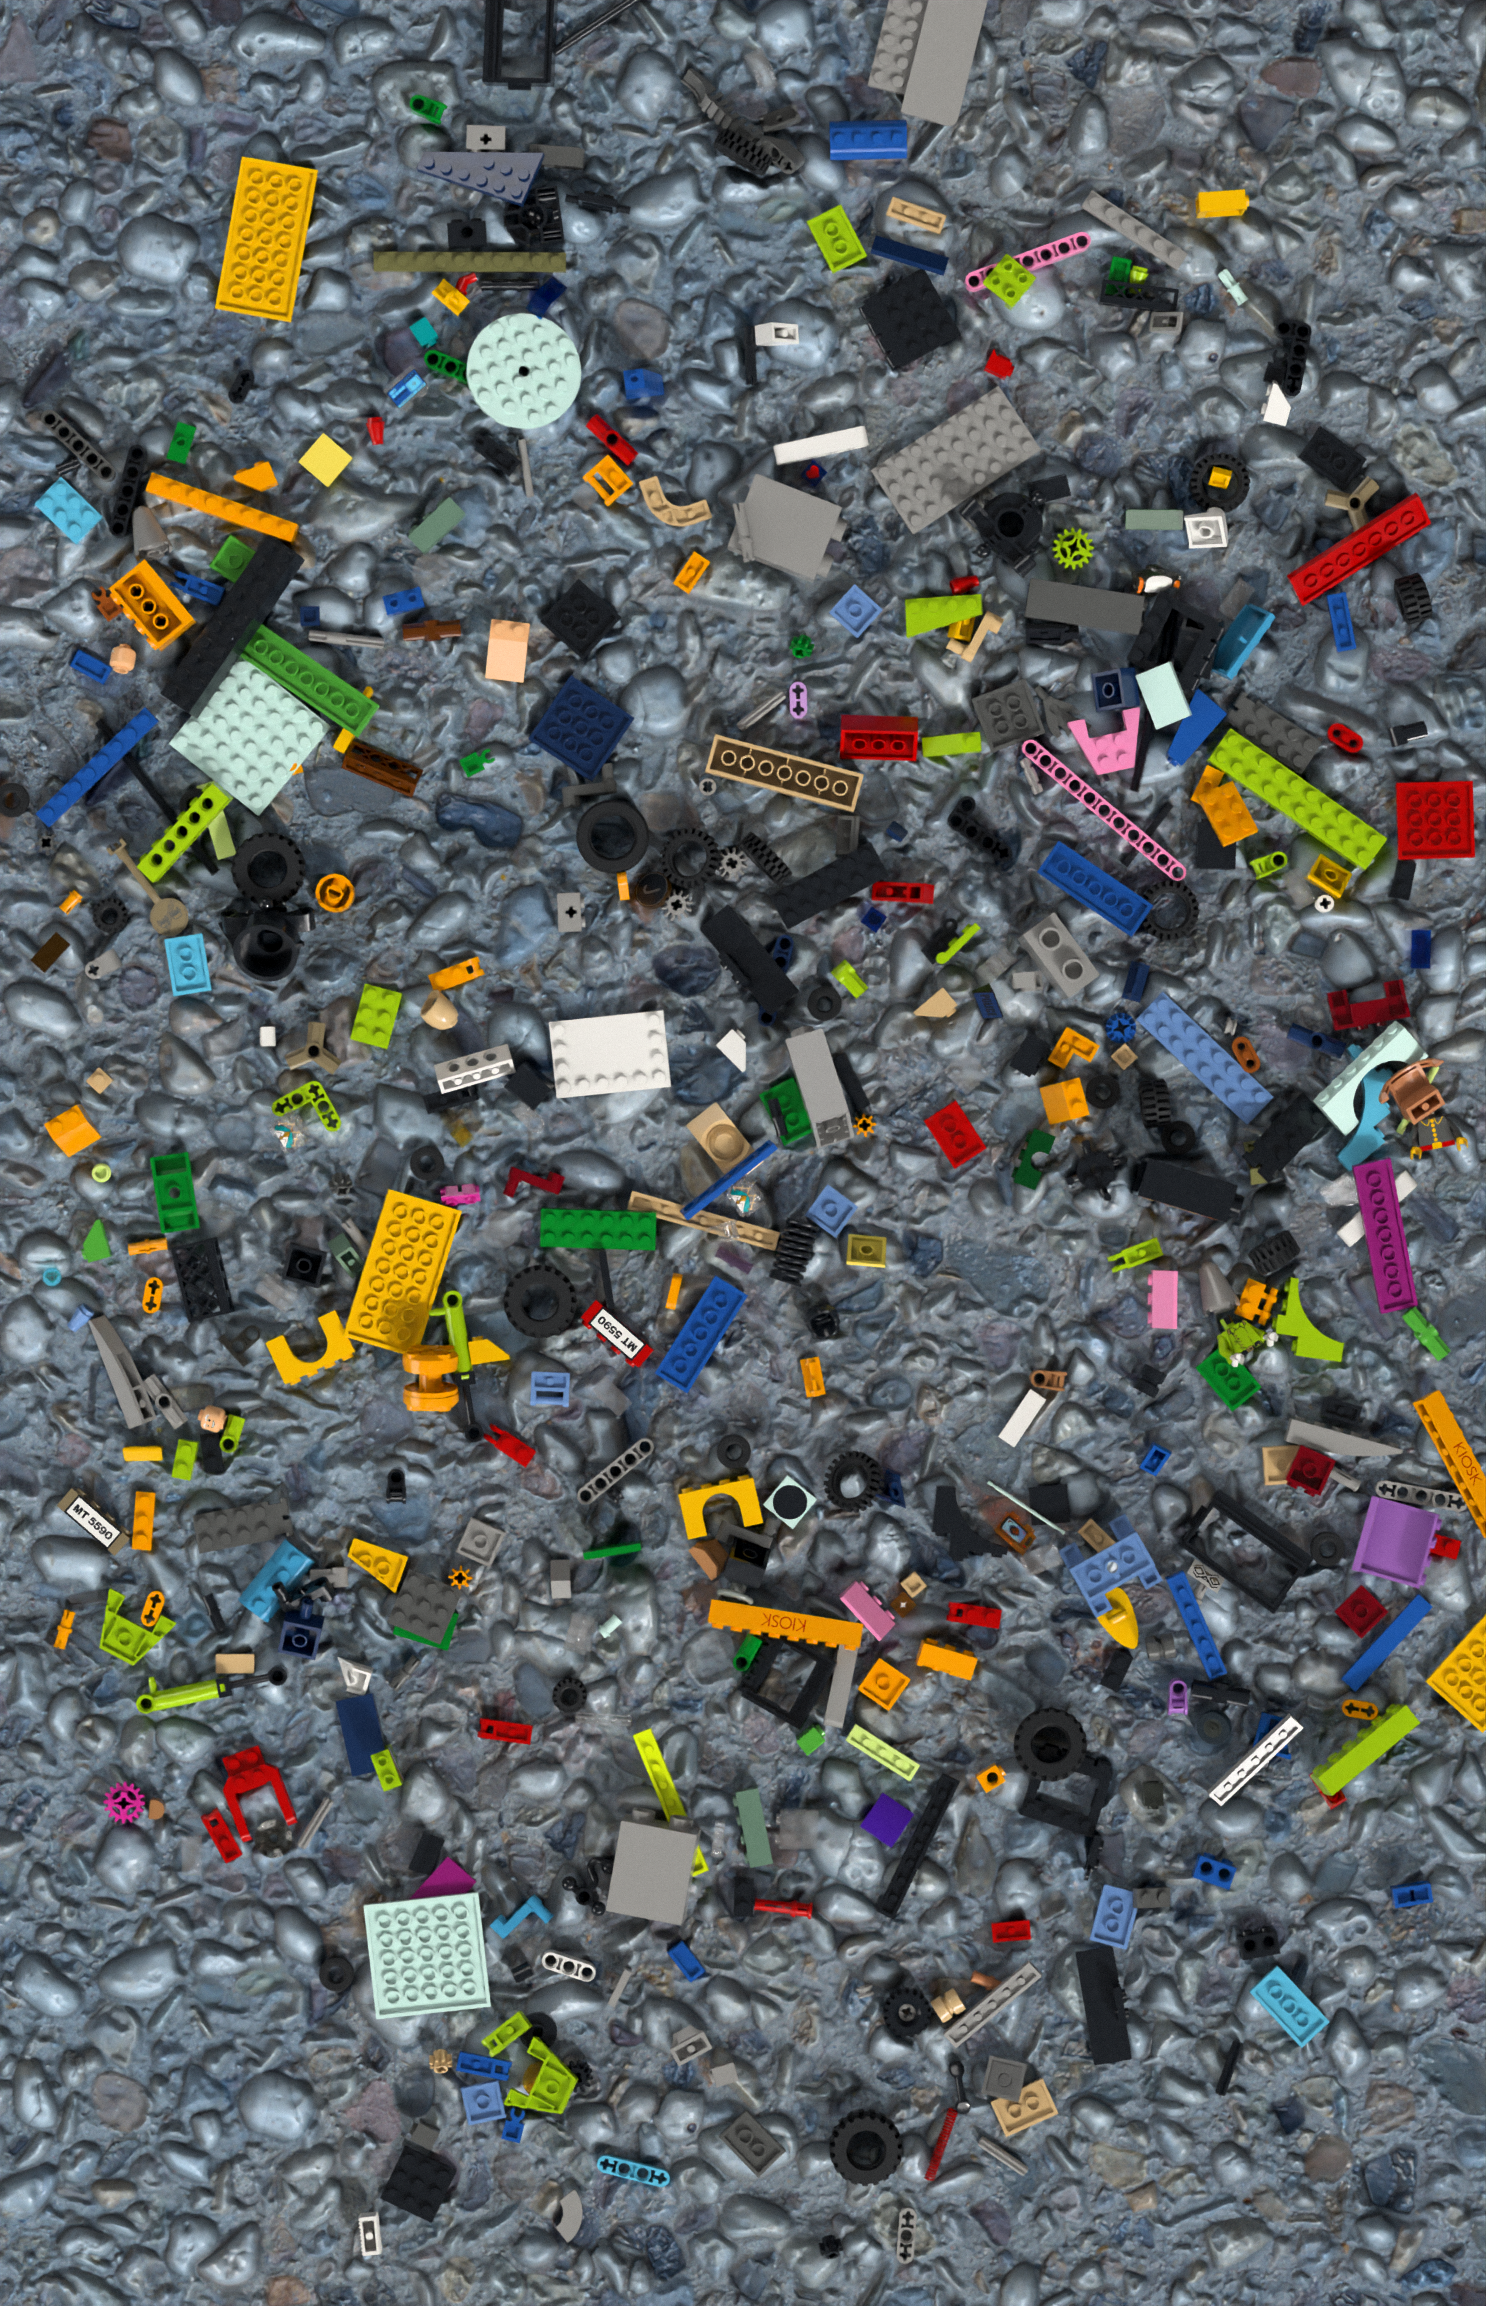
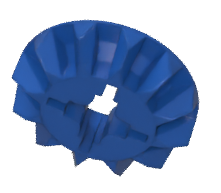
[1105,1013,1136,1043]

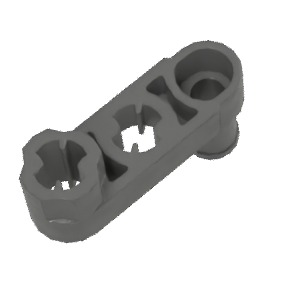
[562,763,617,808]
[715,1517,778,1549]

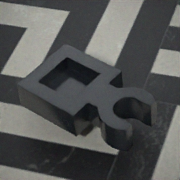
[1263,350,1287,386]

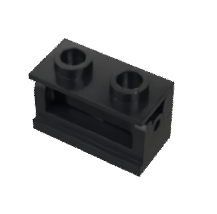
[1009,1033,1050,1077]

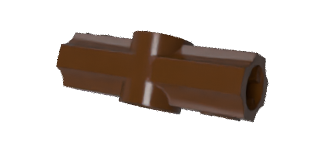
[402,619,461,642]

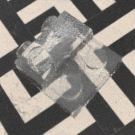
[775,1808,819,1849]

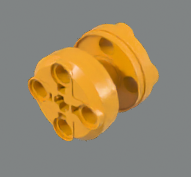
[402,1344,459,1412]

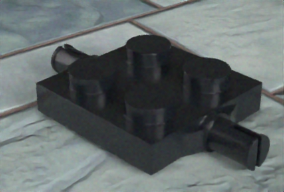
[565,191,631,214]

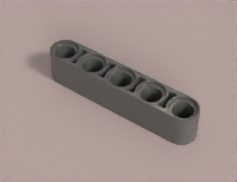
[41,410,116,482]

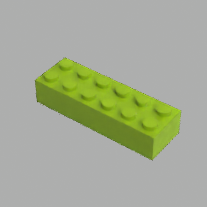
[1310,1704,1420,1796]

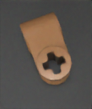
[1029,1369,1067,1391]

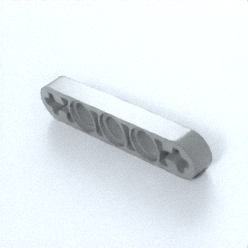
[1375,1480,1467,1512]

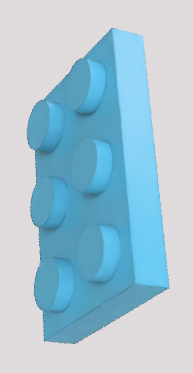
[34,477,103,545]
[164,933,212,996]

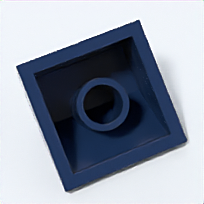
[1091,667,1140,712]

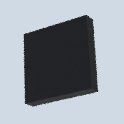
[1028,1484,1070,1526]

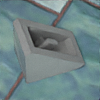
[1149,312,1183,336]
[551,1559,571,1599]

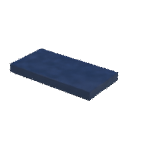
[336,1693,386,1777]

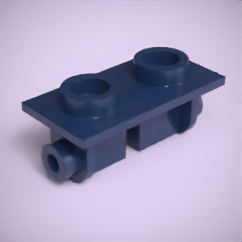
[1121,961,1150,1003]

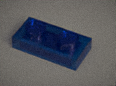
[1410,930,1431,969]

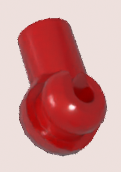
[455,272,478,296]

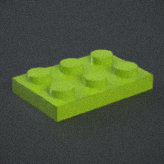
[806,204,867,274]
[350,984,402,1049]

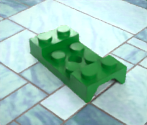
[150,1152,201,1234]

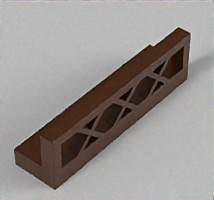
[341,741,424,798]

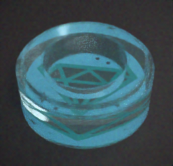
[42,1267,62,1287]

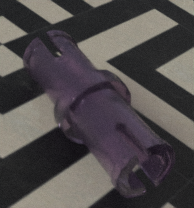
[715,1246,754,1275]

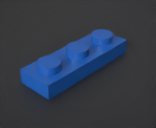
[1326,592,1357,653]

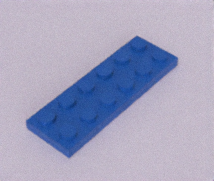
[1037,841,1153,937]
[655,1275,748,1393]

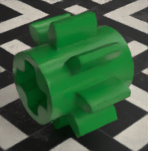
[789,634,815,658]

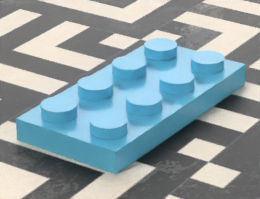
[1249,1965,1329,2048]

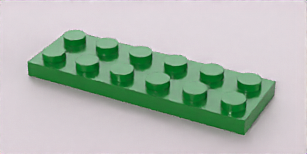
[540,1207,657,1251]

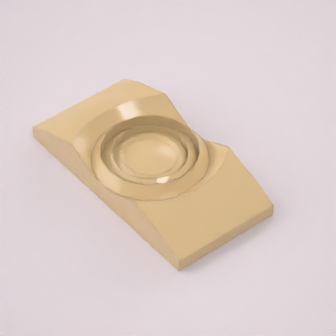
[686,1102,763,1185]

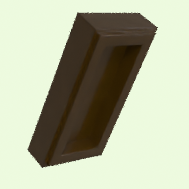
[31,932,71,973]

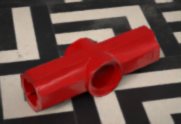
[585,414,639,466]

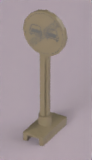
[106,836,188,936]

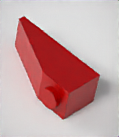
[872,881,934,904]

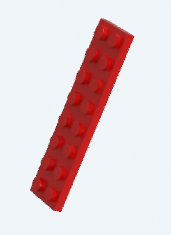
[1287,492,1431,606]

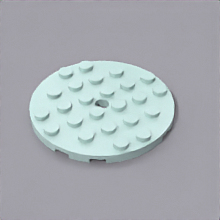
[466,313,581,430]

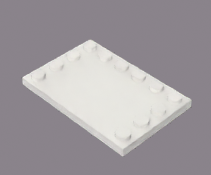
[549,1010,671,1098]

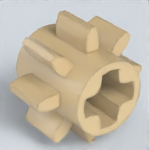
[429,2049,452,2073]

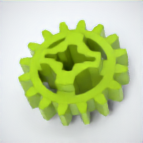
[1052,528,1094,570]

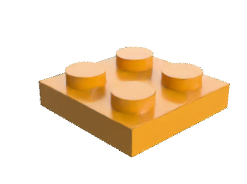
[857,1657,911,1711]

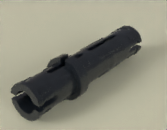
[481,277,539,292]
[742,326,758,385]

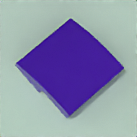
[859,1793,914,1848]

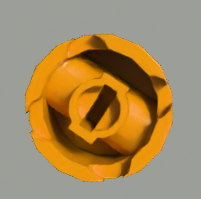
[315,874,355,913]

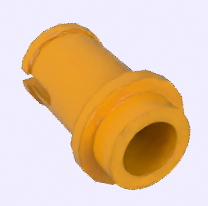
[59,890,83,915]

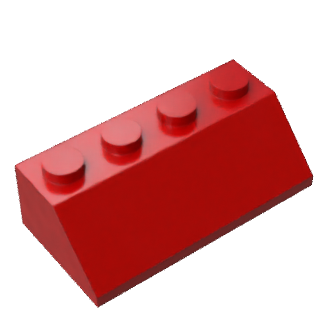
[840,715,918,761]

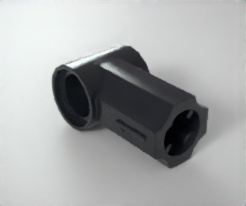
[1387,720,1428,747]

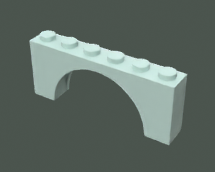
[1313,1021,1428,1136]

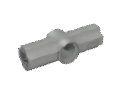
[143,1373,189,1429]

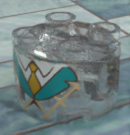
[269,1109,312,1154]
[725,1174,767,1217]

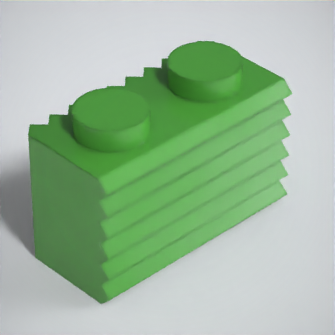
[796,1723,826,1756]

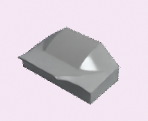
[670,2025,713,2066]

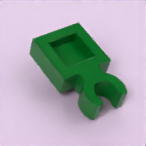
[459,749,495,778]

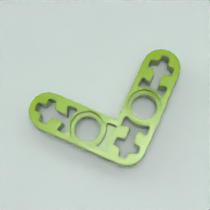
[272,1081,342,1132]

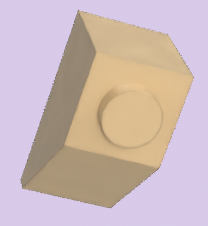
[913,987,957,1018]

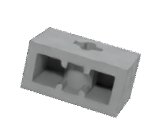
[466,125,506,152]
[557,892,585,933]

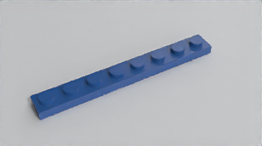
[36,707,159,828]

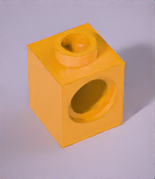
[975,1762,1006,1793]

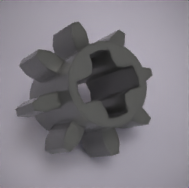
[35,831,60,855]
[328,1172,353,1196]

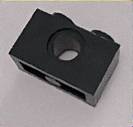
[447,218,488,249]

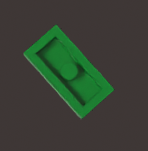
[1105,256,1132,297]

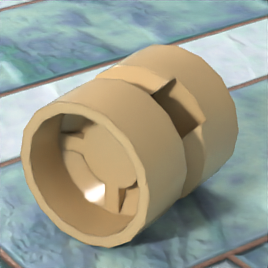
[930,1988,966,2023]

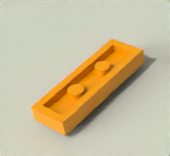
[132,1491,156,1550]

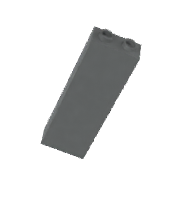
[1024,578,1147,636]

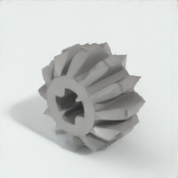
[719,847,748,880]
[661,889,693,922]

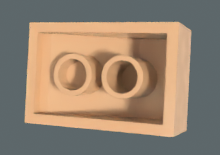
[485,619,530,683]

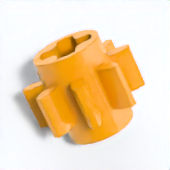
[852,1113,876,1137]
[448,1565,473,1590]

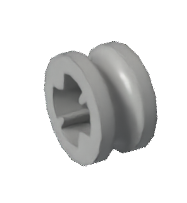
[699,778,716,796]
[1224,1017,1238,1036]
[855,1984,874,1999]

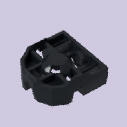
[503,186,565,249]

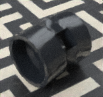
[1133,1364,1167,1399]

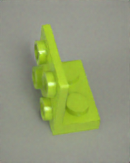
[983,254,1036,311]

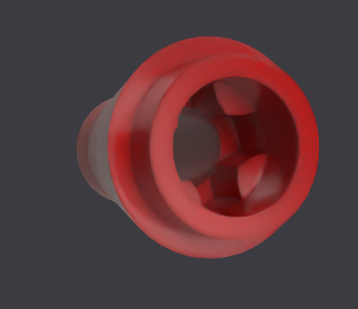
[366,417,385,445]
[949,575,979,596]

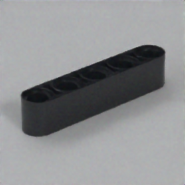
[109,445,147,538]

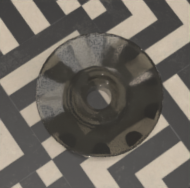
[254,1819,293,1858]

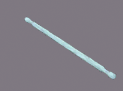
[987,1481,1066,1535]

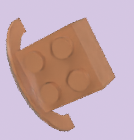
[1378,1058,1445,1125]

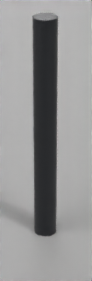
[1122,802,1174,867]

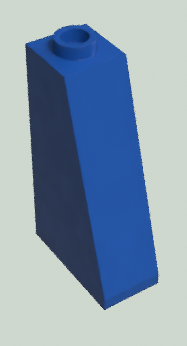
[623,368,664,400]
[1166,689,1227,767]

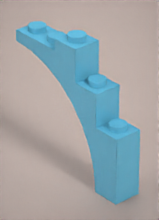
[1335,1044,1394,1171]

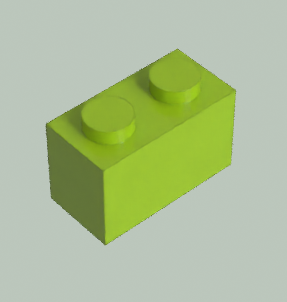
[171,1438,200,1481]

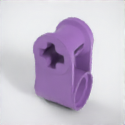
[1167,1678,1188,1715]

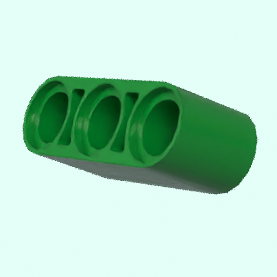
[424,350,468,385]

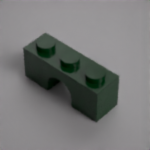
[1011,1128,1056,1190]

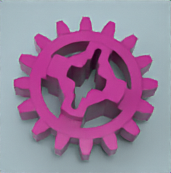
[103,1781,146,1824]

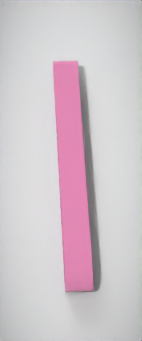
[1022,740,1186,881]

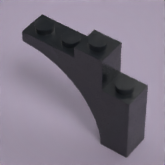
[931,1485,1008,1562]

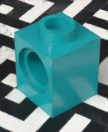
[409,317,439,349]

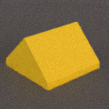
[1304,853,1352,899]

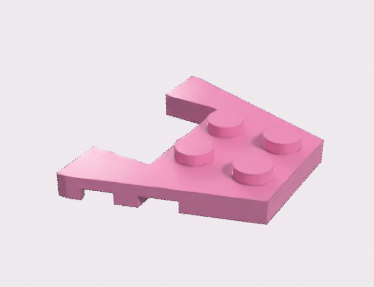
[1067,707,1140,775]

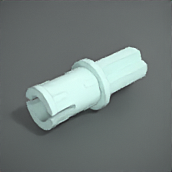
[1218,269,1248,306]

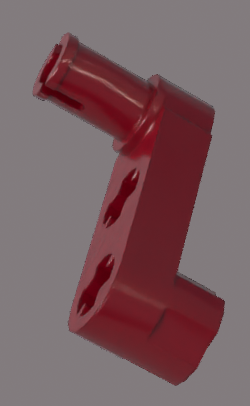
[502,1166,566,1198]

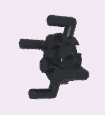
[1065,1140,1128,1201]

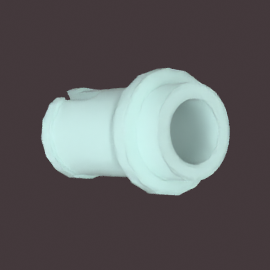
[598,1614,622,1638]

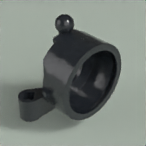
[957,490,1046,578]
[221,896,316,982]

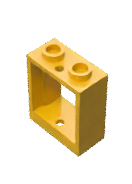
[1195,189,1249,218]

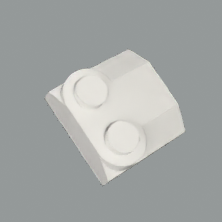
[1184,507,1228,549]

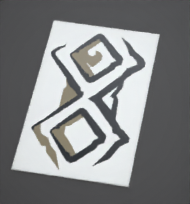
[1188,1559,1225,1593]

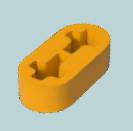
[617,871,630,901]
[665,1272,683,1310]
[142,1277,164,1313]
[141,1590,165,1627]
[1341,1699,1378,1720]

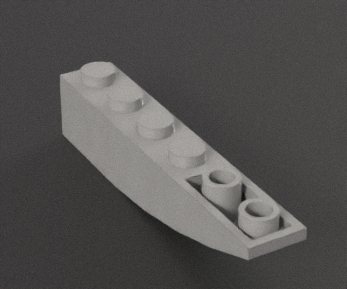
[88,1315,157,1429]
[1284,1416,1403,1456]

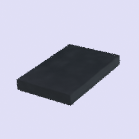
[1298,426,1367,491]

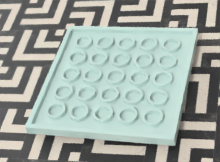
[169,656,331,816]
[363,1892,491,2019]

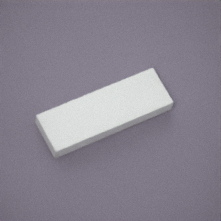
[998,1389,1046,1447]

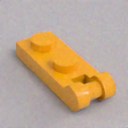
[428,956,485,991]

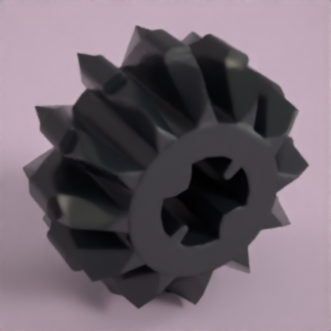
[566,2059,593,2093]

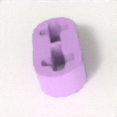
[789,682,807,719]

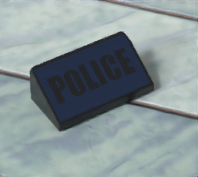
[972,983,1003,1019]

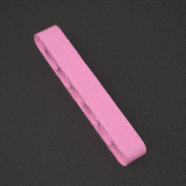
[964,232,1091,292]

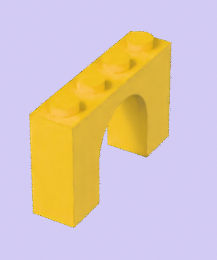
[266,1310,356,1386]
[678,1474,763,1540]

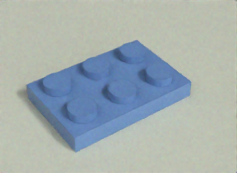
[1089,1883,1138,1950]

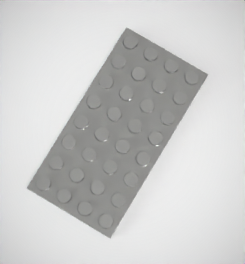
[871,386,1041,535]

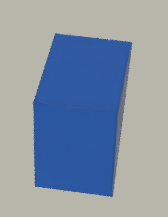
[1139,1442,1172,1476]

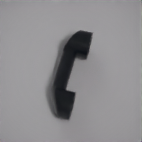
[949,2061,971,2115]

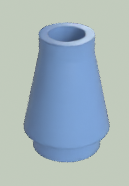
[67,1303,95,1332]

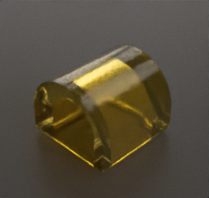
[450,1124,474,1148]

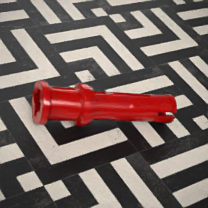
[754,1898,813,1919]

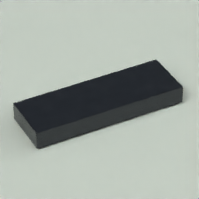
[598,1250,615,1309]

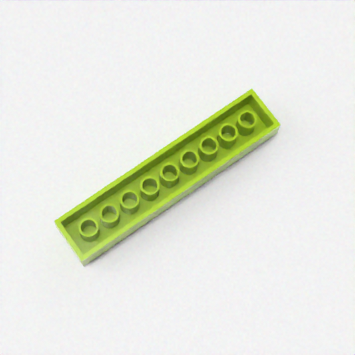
[1206,728,1387,871]

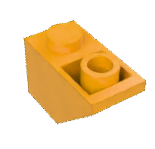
[233,460,279,492]

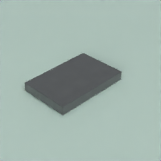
[718,2109,786,2178]

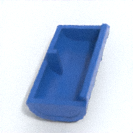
[829,120,907,160]

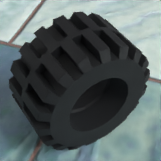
[1394,573,1432,625]
[1138,1079,1171,1129]
[1248,1230,1301,1275]

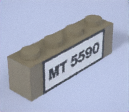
[57,1487,131,1556]

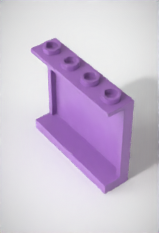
[1352,1496,1443,1589]

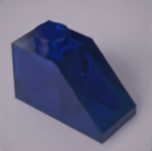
[526,276,567,320]

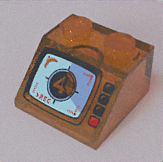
[991,1510,1036,1556]

